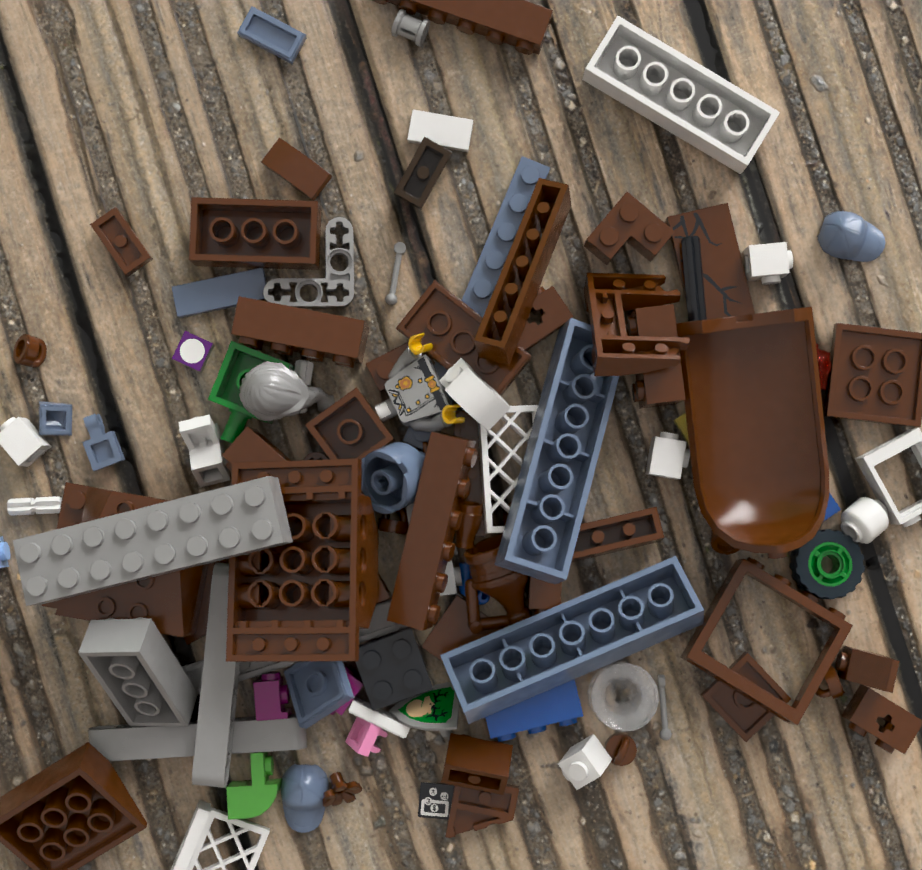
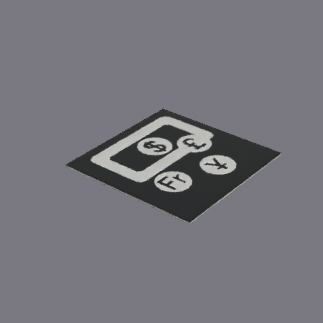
[418,782,455,820]

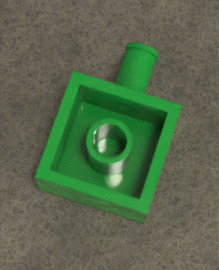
[208,341,295,443]

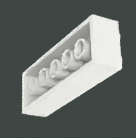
[582,16,780,174]

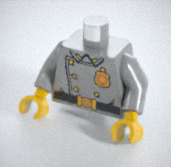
[375,333,465,432]

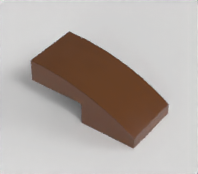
[261,138,332,201]

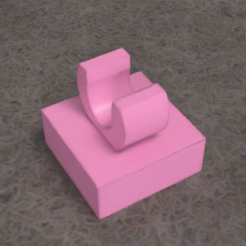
[345,717,388,757]

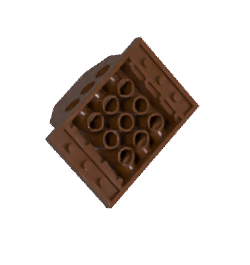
[226,458,379,662]
[42,482,229,637]

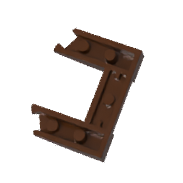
[584,273,690,376]

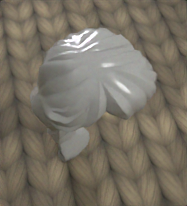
[239,361,335,421]

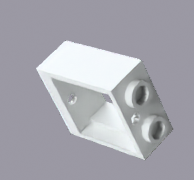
[855,428,922,527]

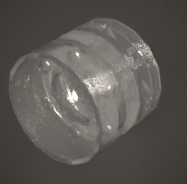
[587,661,659,732]

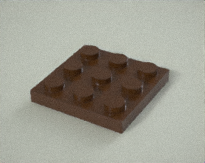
[824,323,922,428]

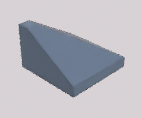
[39,401,72,436]

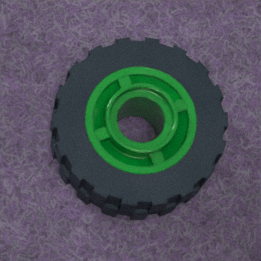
[789,529,865,599]

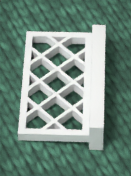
[478,405,538,534]
[171,800,270,870]

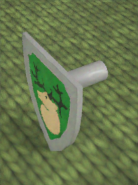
[389,682,460,737]

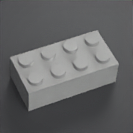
[78,617,198,726]

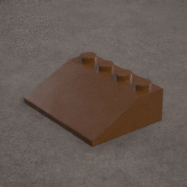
[0,742,147,870]

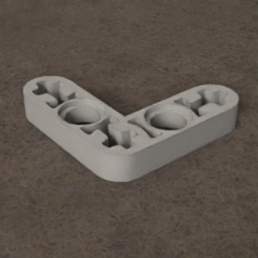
[263,217,354,309]

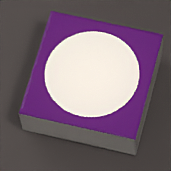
[172,331,215,372]

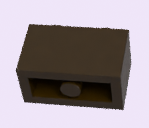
[394,137,452,210]

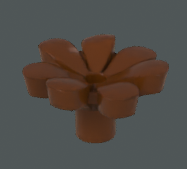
[322,772,362,807]

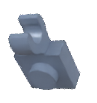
[82,414,125,471]

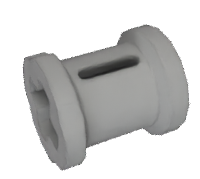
[391,9,430,47]

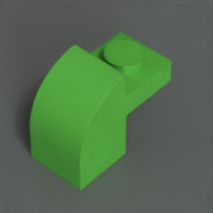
[226,752,282,820]

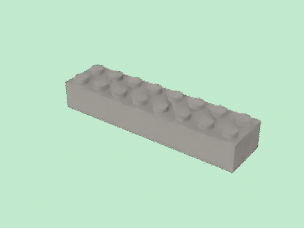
[13,476,293,606]

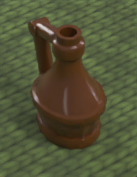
[463,533,531,634]

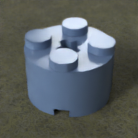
[361,442,426,514]

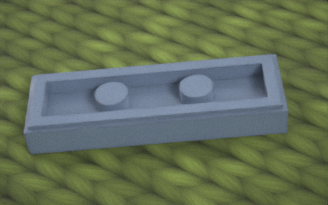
[172,267,269,318]

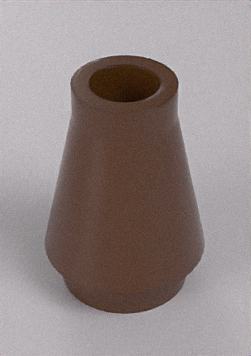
[455,500,484,549]

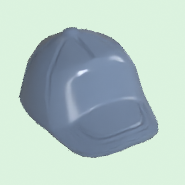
[817,211,885,262]
[281,764,329,833]

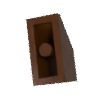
[836,646,900,693]

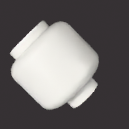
[840,497,889,544]

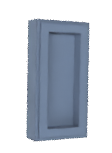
[237,6,307,64]

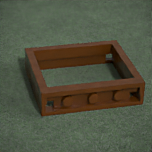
[681,557,853,725]

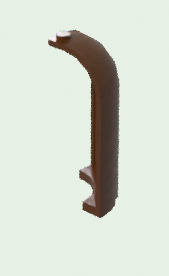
[676,306,829,559]

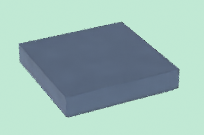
[284,661,354,729]

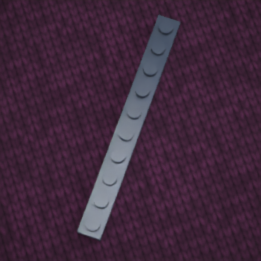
[403,156,550,450]

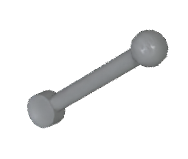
[385,242,406,305]
[657,674,672,741]

